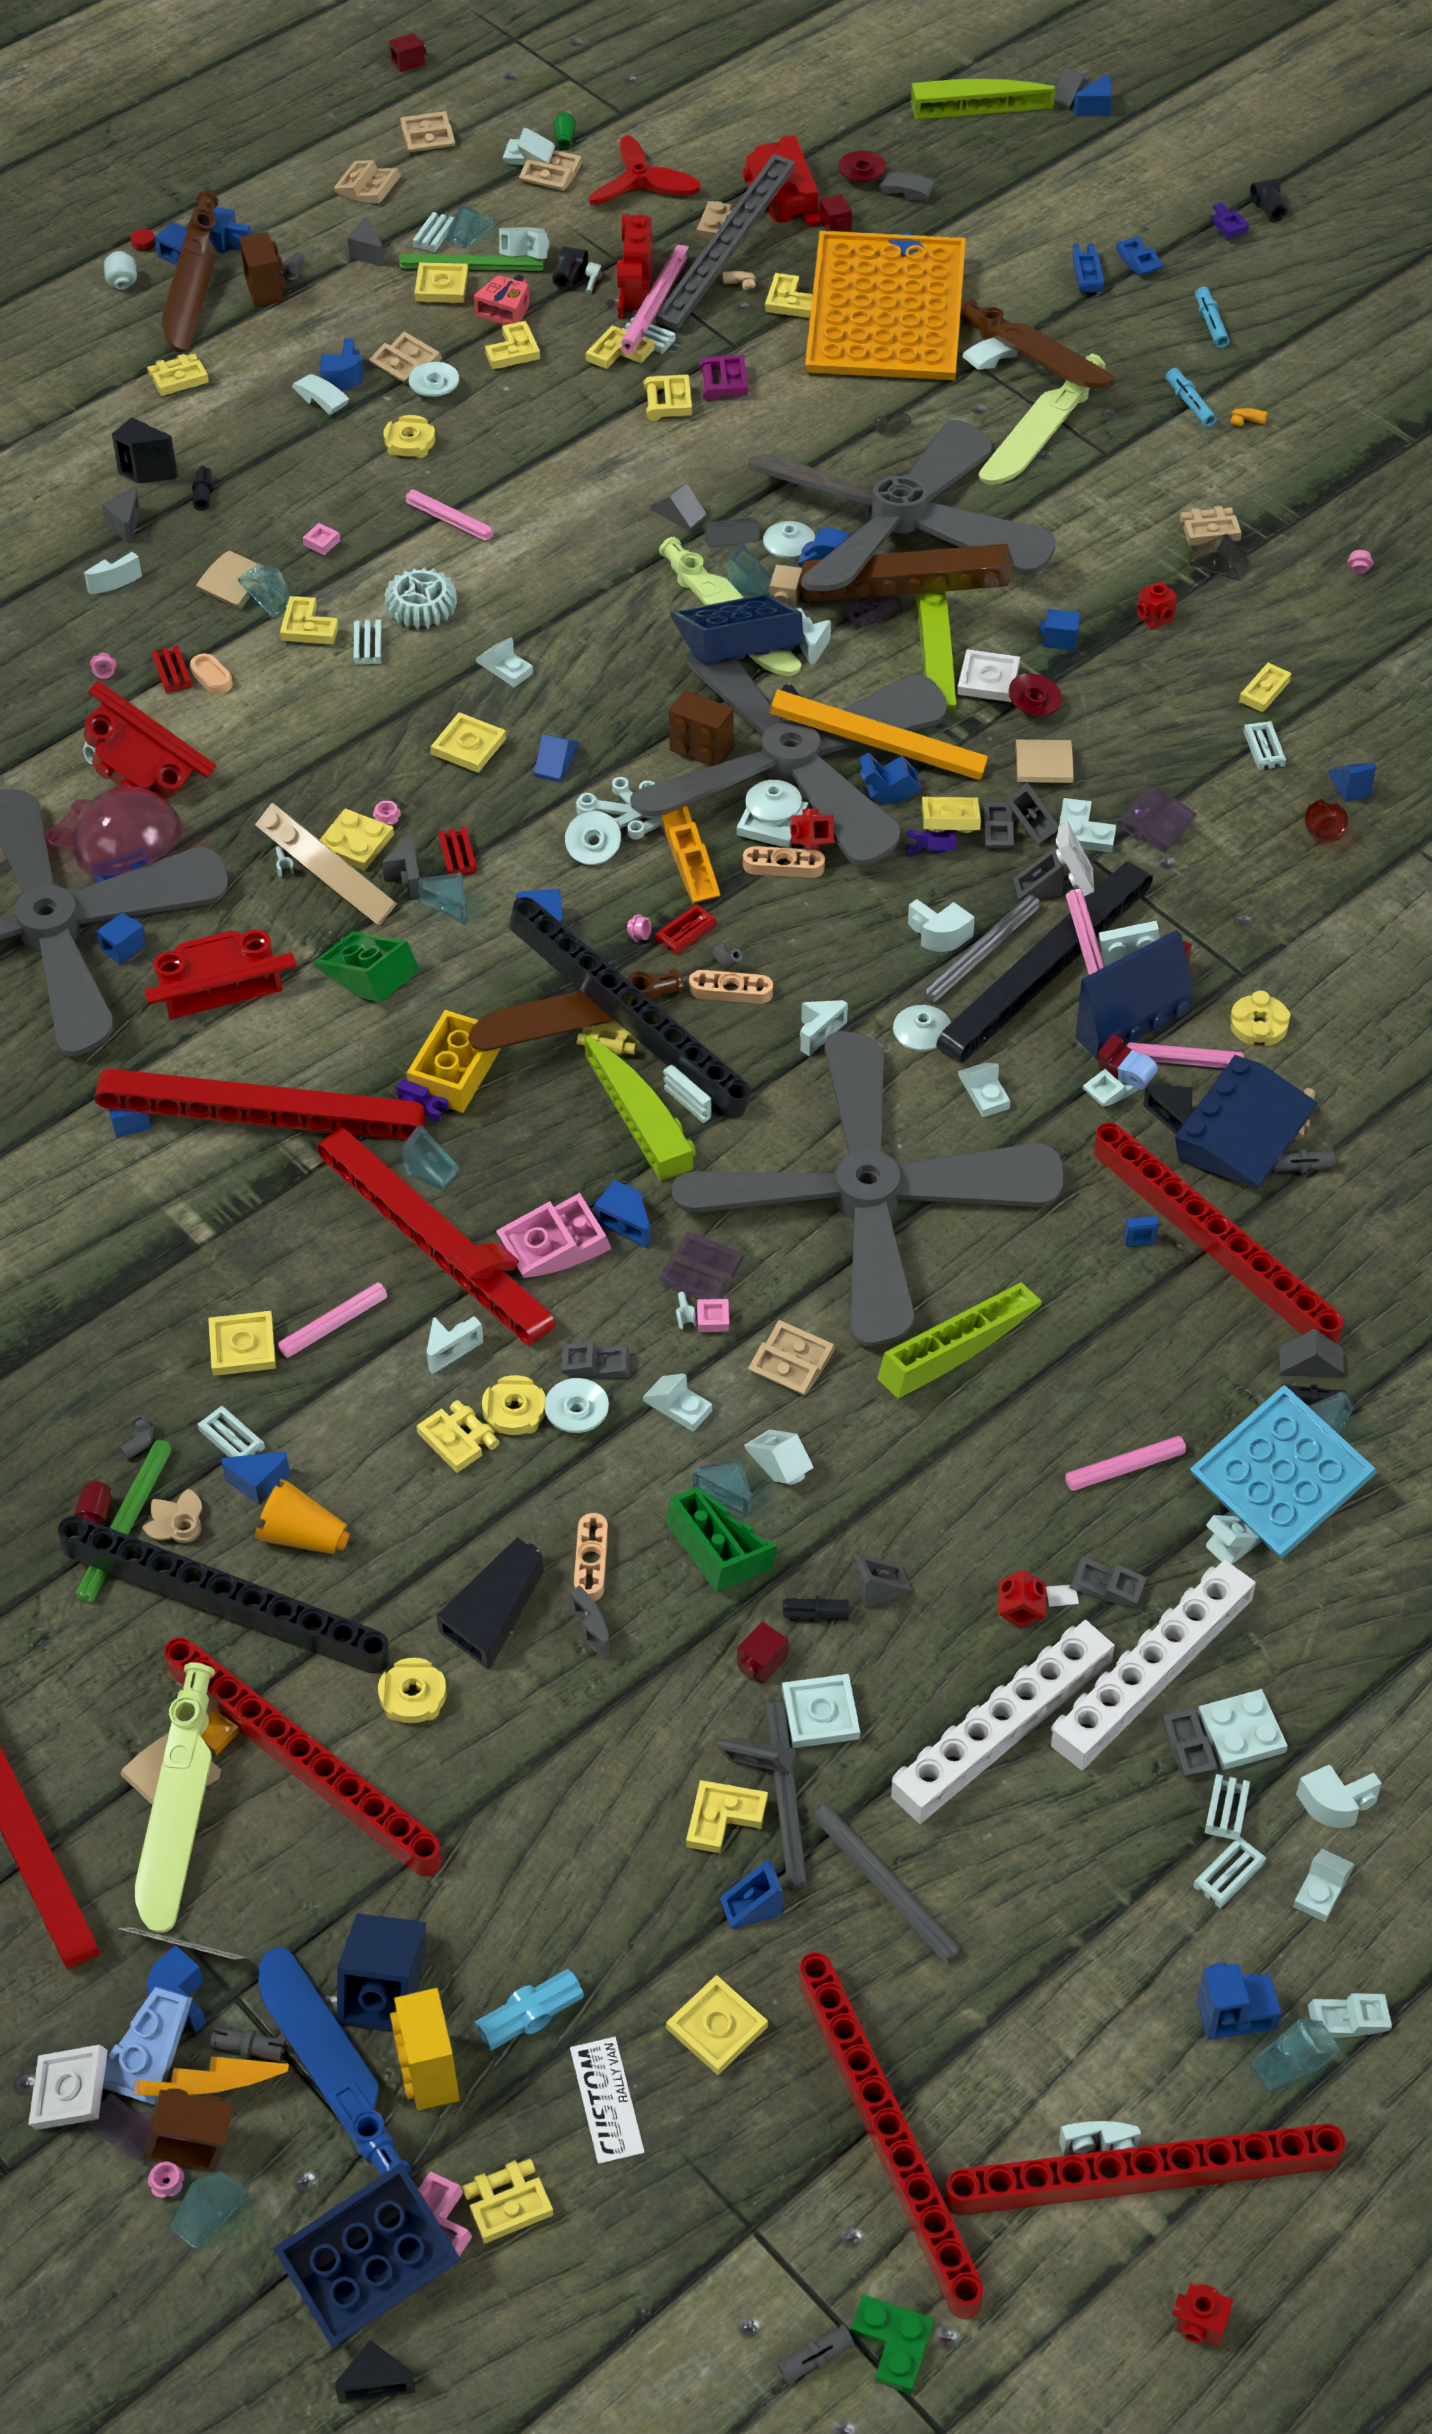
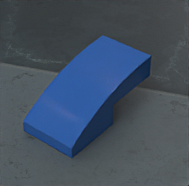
[1116,236,1163,276]

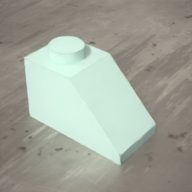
[744,1429,814,1485]

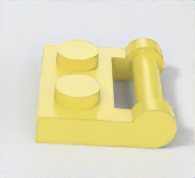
[644,375,692,421]

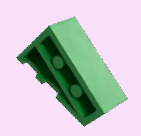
[665,1486,777,1593]

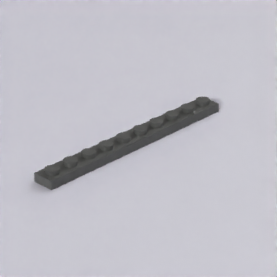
[656,154,795,331]

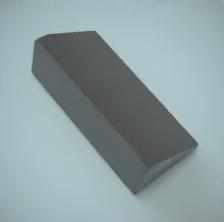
[703,517,760,547]
[717,1737,796,1773]

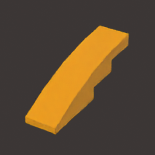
[660,805,720,904]
[133,2057,289,2096]

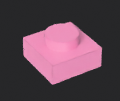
[303,523,340,555]
[697,1299,729,1332]

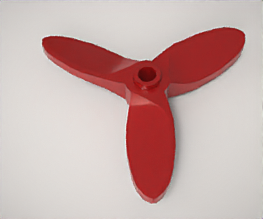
[589,135,700,205]

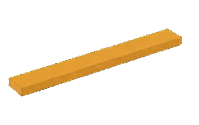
[769,689,988,780]

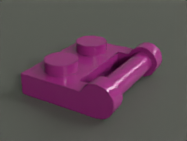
[699,355,748,401]

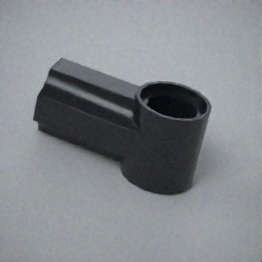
[1250,178,1288,222]
[552,246,588,291]

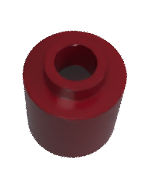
[74,1481,112,1526]

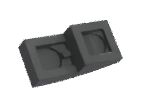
[880,172,936,201]
[983,802,1014,848]
[561,1341,630,1379]
[1069,1556,1147,1607]
[570,1585,610,1660]
[1161,1708,1218,1778]

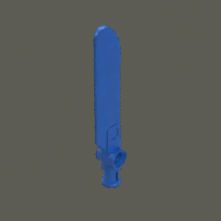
[258,1947,411,2176]

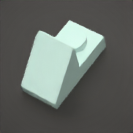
[503,128,555,165]
[797,608,831,665]
[476,638,533,687]
[800,1000,848,1056]
[958,1063,1010,1117]
[427,1316,484,1374]
[643,1373,712,1432]
[1206,1515,1262,1564]
[1293,1849,1354,1923]

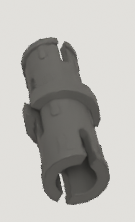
[1272,1149,1335,1174]
[211,2025,287,2063]
[776,2324,855,2384]

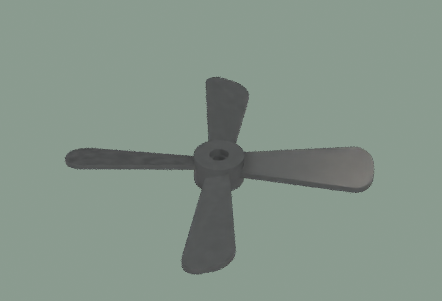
[749,420,1056,591]
[630,651,947,865]
[0,789,228,1056]
[672,1031,1064,1347]

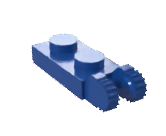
[1072,243,1104,293]

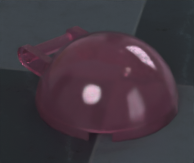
[44,786,183,875]

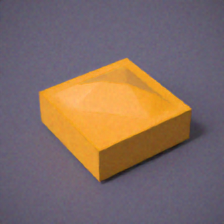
[201,1708,240,1756]

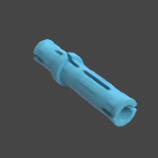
[1195,287,1230,348]
[1165,368,1217,428]

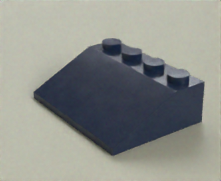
[670,594,804,665]
[1075,930,1193,1060]
[1175,1055,1318,1189]
[273,2163,462,2348]

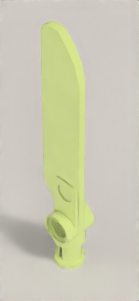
[979,354,1105,485]
[659,537,801,677]
[135,1663,215,1933]

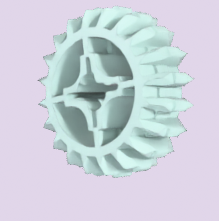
[385,567,457,630]

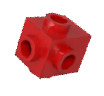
[1137,581,1177,630]
[790,808,834,849]
[998,1570,1047,1628]
[1172,2283,1234,2348]

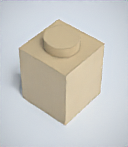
[770,564,802,609]

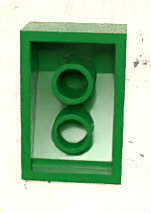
[313,931,420,1002]

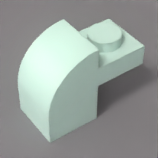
[499,227,549,259]
[908,899,975,952]
[1296,1764,1382,1828]

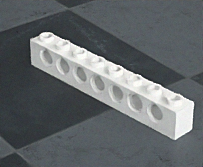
[1051,1559,1256,1771]
[891,1619,1115,1824]

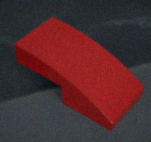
[451,1243,520,1280]

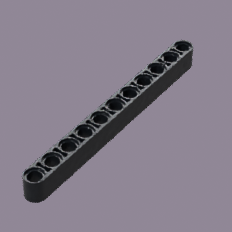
[936,861,1153,1063]
[509,897,751,1118]
[58,1516,389,1674]

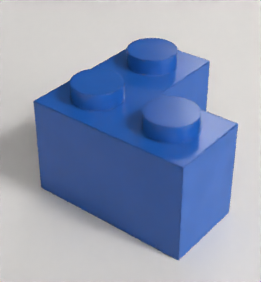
[1197,1963,1281,2040]

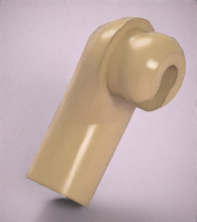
[722,271,756,290]

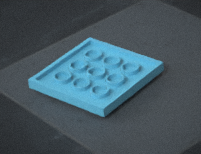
[1190,1385,1377,1559]

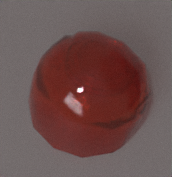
[1304,799,1349,843]

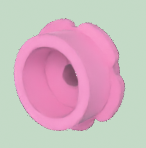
[1347,550,1373,574]
[90,653,117,679]
[373,801,401,826]
[627,914,651,942]
[148,2162,185,2198]

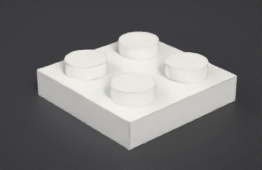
[957,649,1020,702]
[1056,822,1094,896]
[28,2045,108,2130]

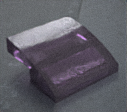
[1117,787,1197,853]
[659,1232,744,1299]

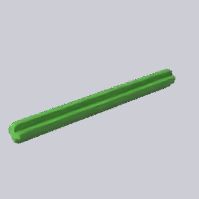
[399,254,544,272]
[76,1439,172,1603]

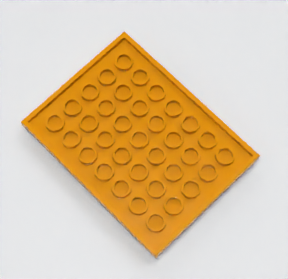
[805,231,966,380]

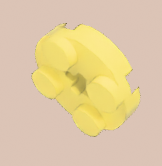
[384,415,435,458]
[1230,991,1291,1046]
[482,1375,546,1435]
[378,1658,447,1723]

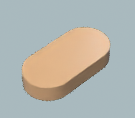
[190,654,233,694]

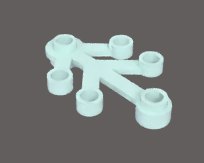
[576,777,664,839]

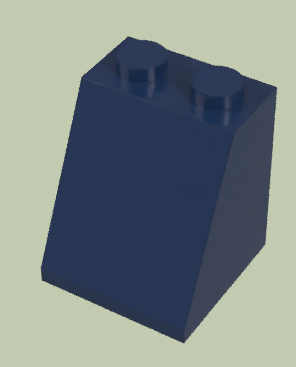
[337,1913,426,2031]

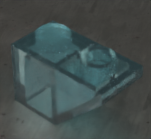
[1249,2020,1341,2093]

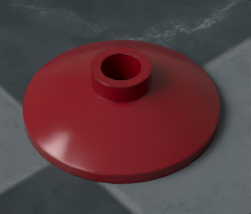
[839,150,886,182]
[1008,673,1062,716]

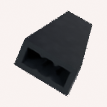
[436,1537,543,1669]

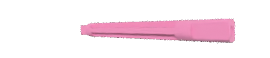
[622,245,689,354]

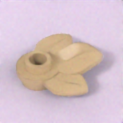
[143,1489,202,1543]

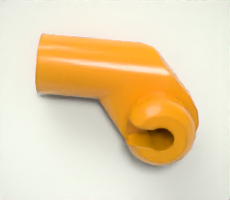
[1230,408,1268,427]

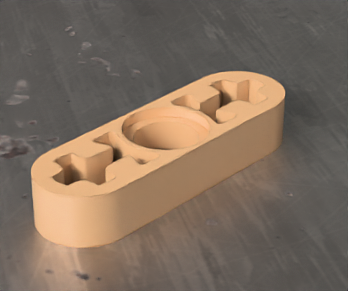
[743,846,825,878]
[689,970,773,1004]
[574,1513,608,1602]

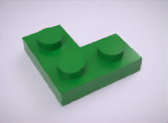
[850,2294,935,2395]

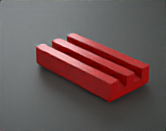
[151,645,192,693]
[438,826,477,878]
[655,904,717,956]

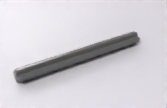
[923,894,1040,1003]
[767,1702,806,1890]
[814,1804,960,1963]

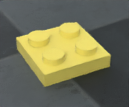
[414,263,469,303]
[430,712,507,773]
[922,797,981,833]
[320,808,394,871]
[208,1311,276,1376]
[666,1975,768,2075]

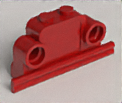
[742,135,821,227]
[617,214,654,319]
[84,680,217,798]
[144,930,297,1020]

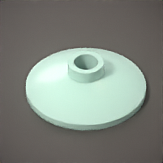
[409,362,459,397]
[763,521,815,559]
[746,780,802,822]
[565,811,621,865]
[893,1005,951,1052]
[545,1378,609,1433]

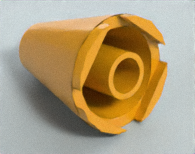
[255,1479,350,1555]

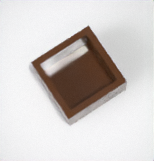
[239,232,286,307]
[669,690,734,766]
[142,2088,233,2173]

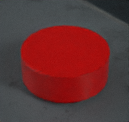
[130,229,156,251]

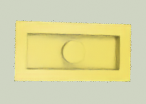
[1239,663,1292,712]

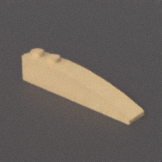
[255,803,397,926]

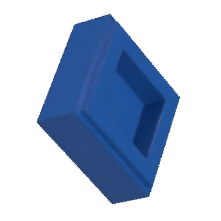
[1124,1216,1159,1246]

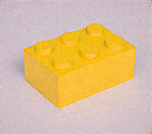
[407,1010,501,1113]
[390,1988,460,2111]

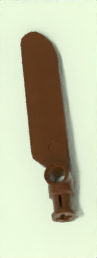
[162,191,219,352]
[960,299,1114,389]
[468,969,684,1051]

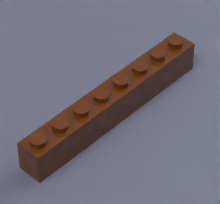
[798,544,1014,603]

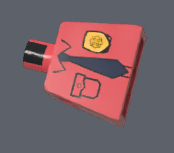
[474,275,529,325]

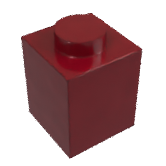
[389,33,427,72]
[819,194,852,232]
[737,1621,789,1683]

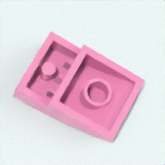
[496,1193,612,1278]

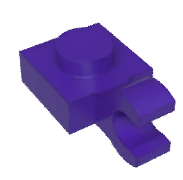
[1211,202,1249,240]
[906,829,956,854]
[397,1079,449,1122]

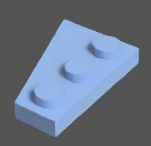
[103,1987,192,2105]

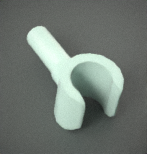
[586,262,602,294]
[276,846,294,877]
[676,1292,697,1329]

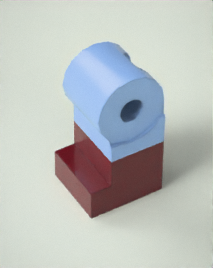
[1098,1034,1158,1090]

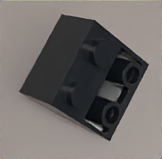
[112,417,178,484]

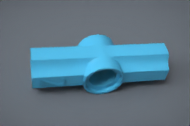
[475,1969,584,2051]

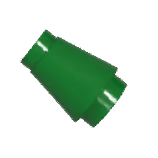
[553,113,576,149]

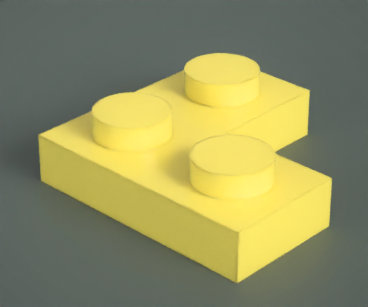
[765,273,813,318]
[485,321,540,369]
[586,325,655,369]
[280,596,338,644]
[686,1780,768,1853]

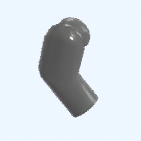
[282,252,304,280]
[712,942,743,969]
[119,1415,155,1460]

